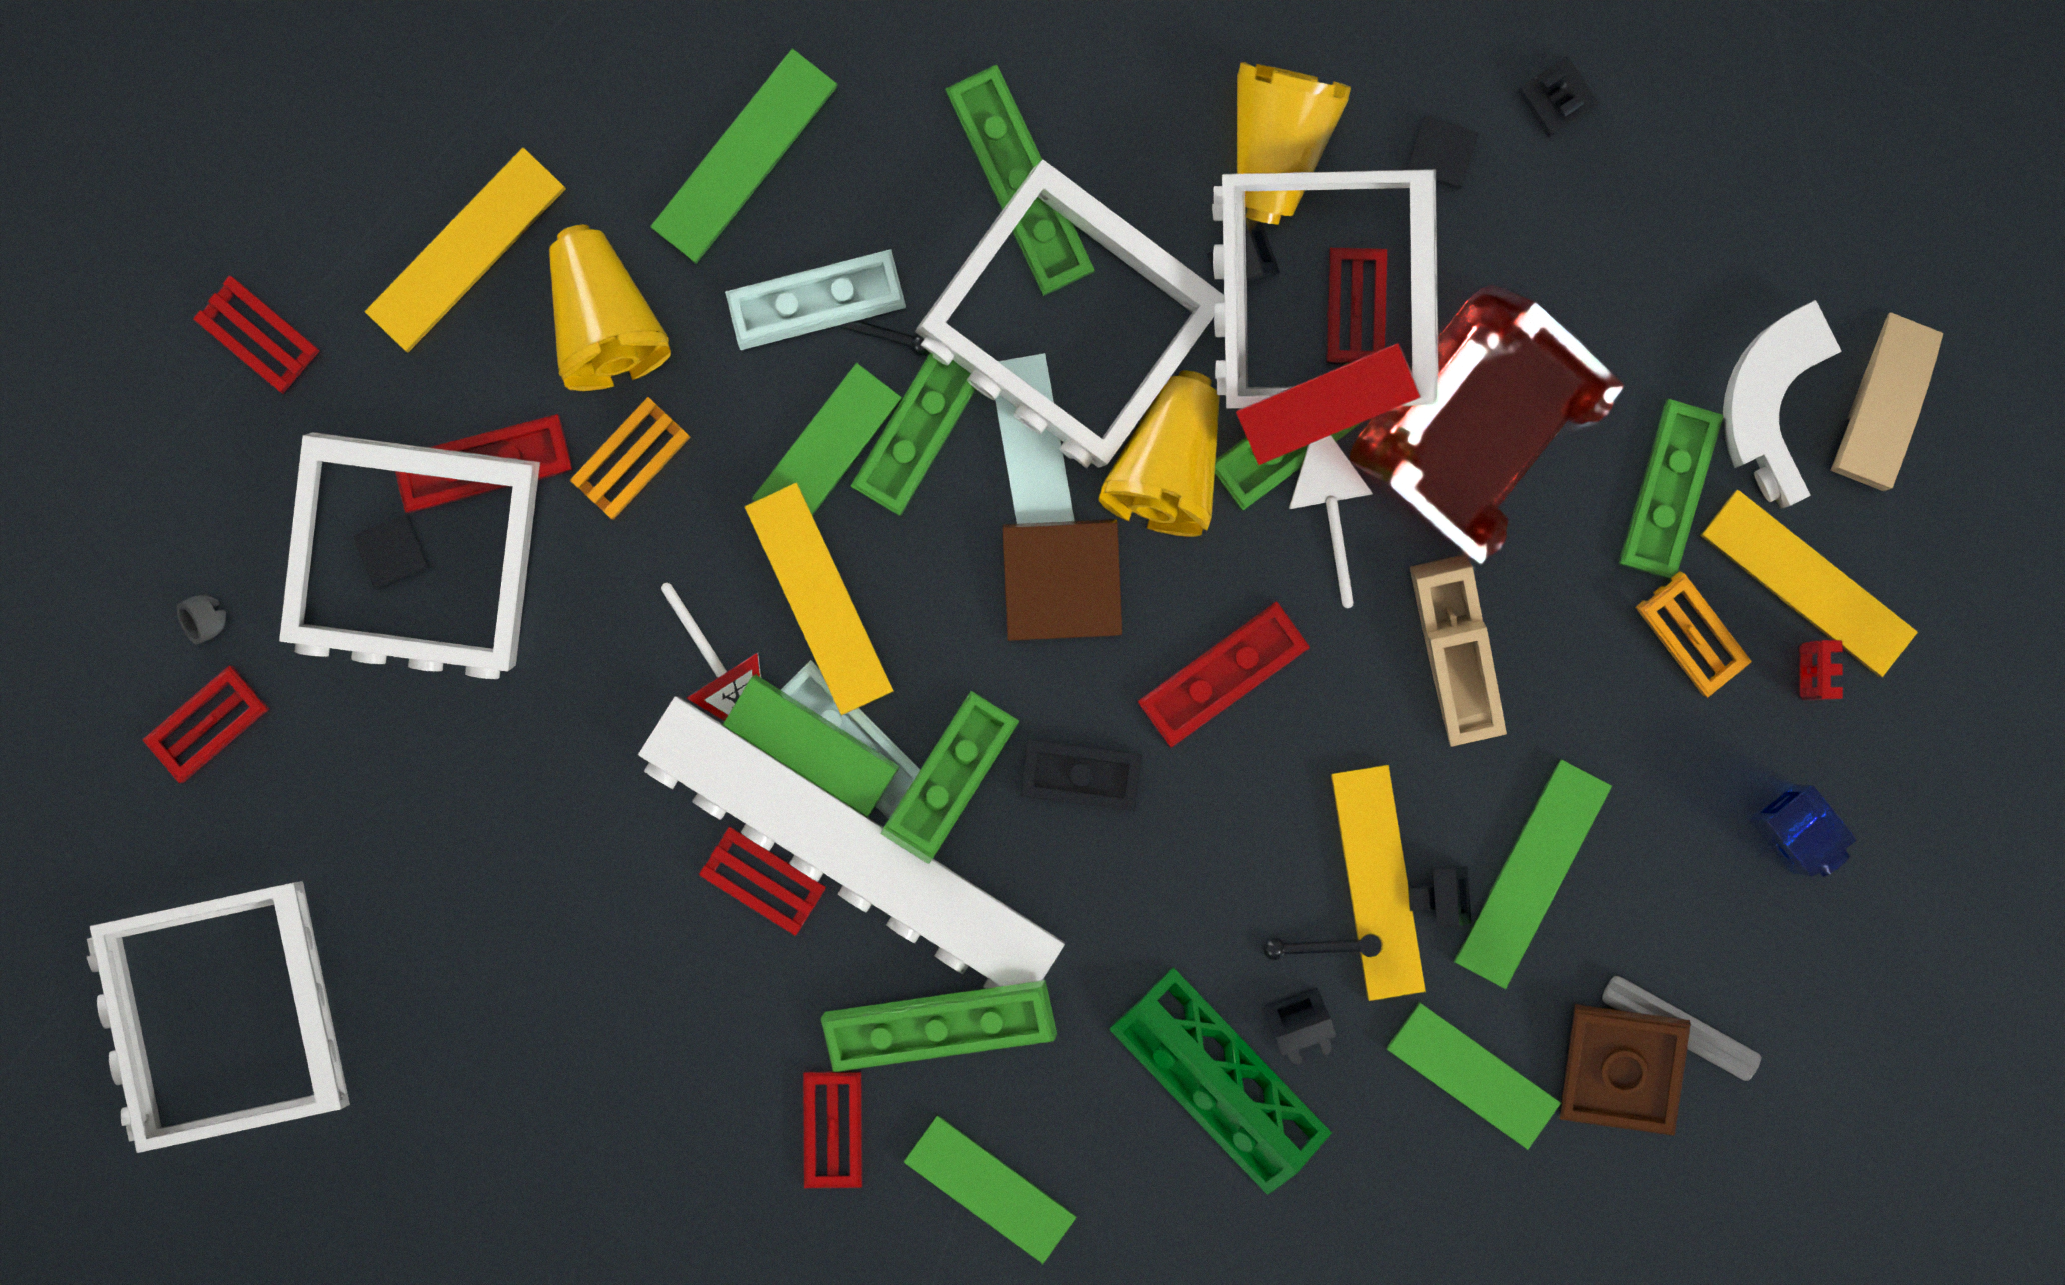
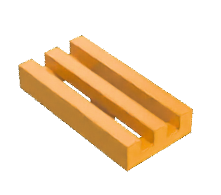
[570,397,691,520]
[1635,571,1752,698]

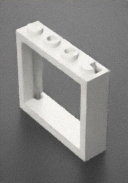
[915,160,1225,468]
[1212,169,1439,408]
[279,432,540,679]
[87,881,350,1153]

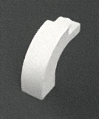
[1723,300,1842,509]

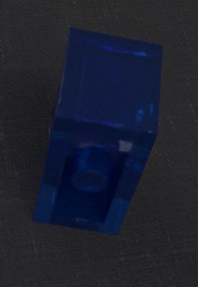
[1749,784,1857,877]

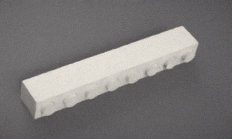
[638,696,1065,989]

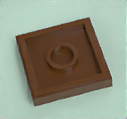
[1002,519,1122,641]
[1560,1004,1691,1136]

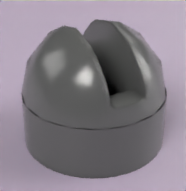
[176,594,226,645]

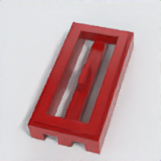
[1326,247,1387,364]
[193,276,320,394]
[1799,640,1843,700]
[142,665,270,783]
[699,826,827,936]
[803,1071,862,1188]

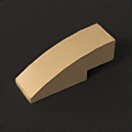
[1830,312,1943,491]
[1410,554,1507,747]

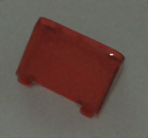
[1350,285,1625,565]

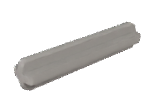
[1602,976,1762,1081]

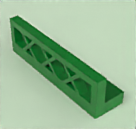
[1109,967,1332,1195]

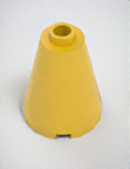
[1237,62,1351,225]
[549,224,671,391]
[1098,370,1220,537]

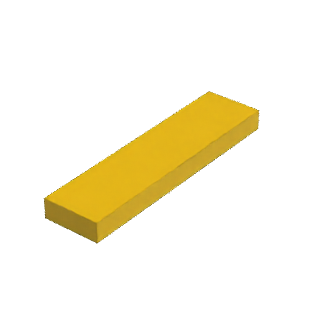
[364,147,566,353]
[745,482,894,715]
[1700,490,1918,677]
[1331,765,1426,1001]

